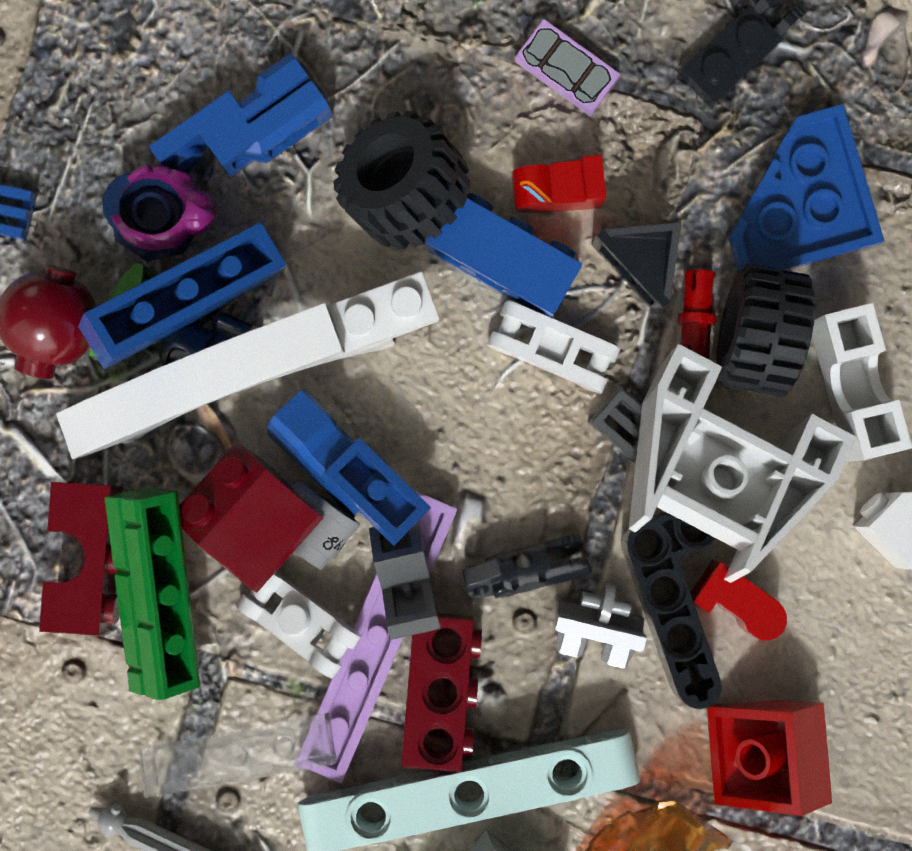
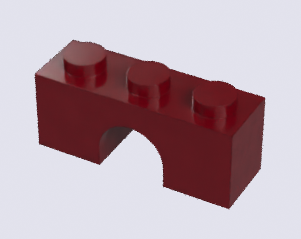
[39,482,123,636]

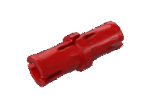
[677,269,717,359]

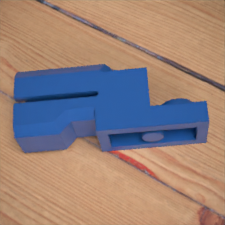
[149,53,333,177]
[267,388,431,546]

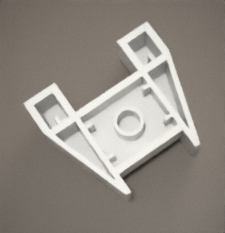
[629,344,856,583]

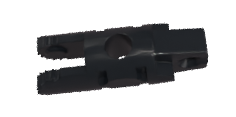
[462,533,592,600]

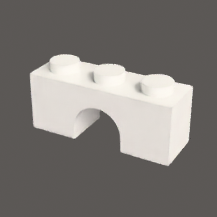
[812,303,912,462]

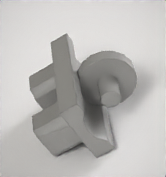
[555,582,647,668]

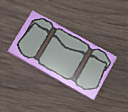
[515,19,621,117]

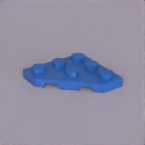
[728,104,885,273]

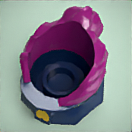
[102,163,216,261]

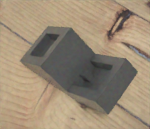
[369,522,441,640]

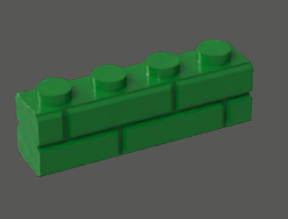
[105,488,201,700]

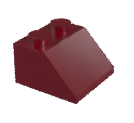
[179,441,323,593]

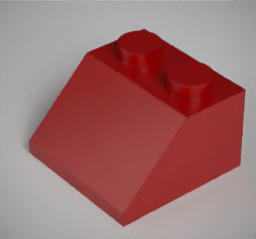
[707,700,832,816]

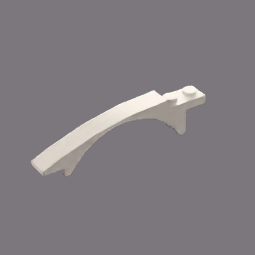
[56,272,439,460]

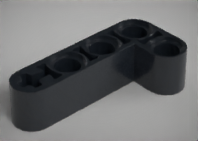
[621,512,722,709]

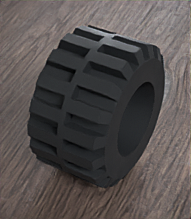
[333,111,470,249]
[716,263,815,397]

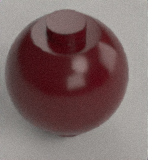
[0,265,97,379]

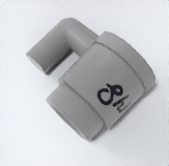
[290,481,361,570]

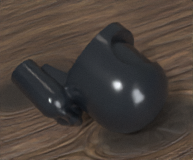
[158,313,257,366]

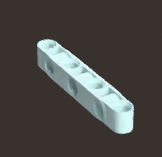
[297,729,641,851]

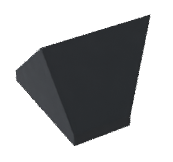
[592,222,682,314]

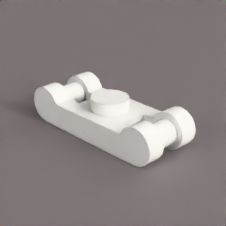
[487,300,621,394]
[235,572,362,679]

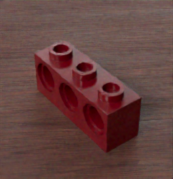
[401,613,482,772]

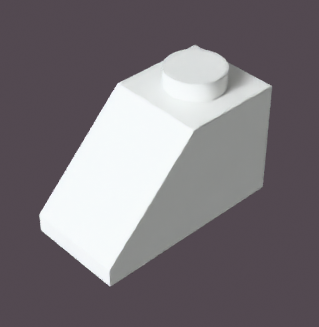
[853,492,912,570]

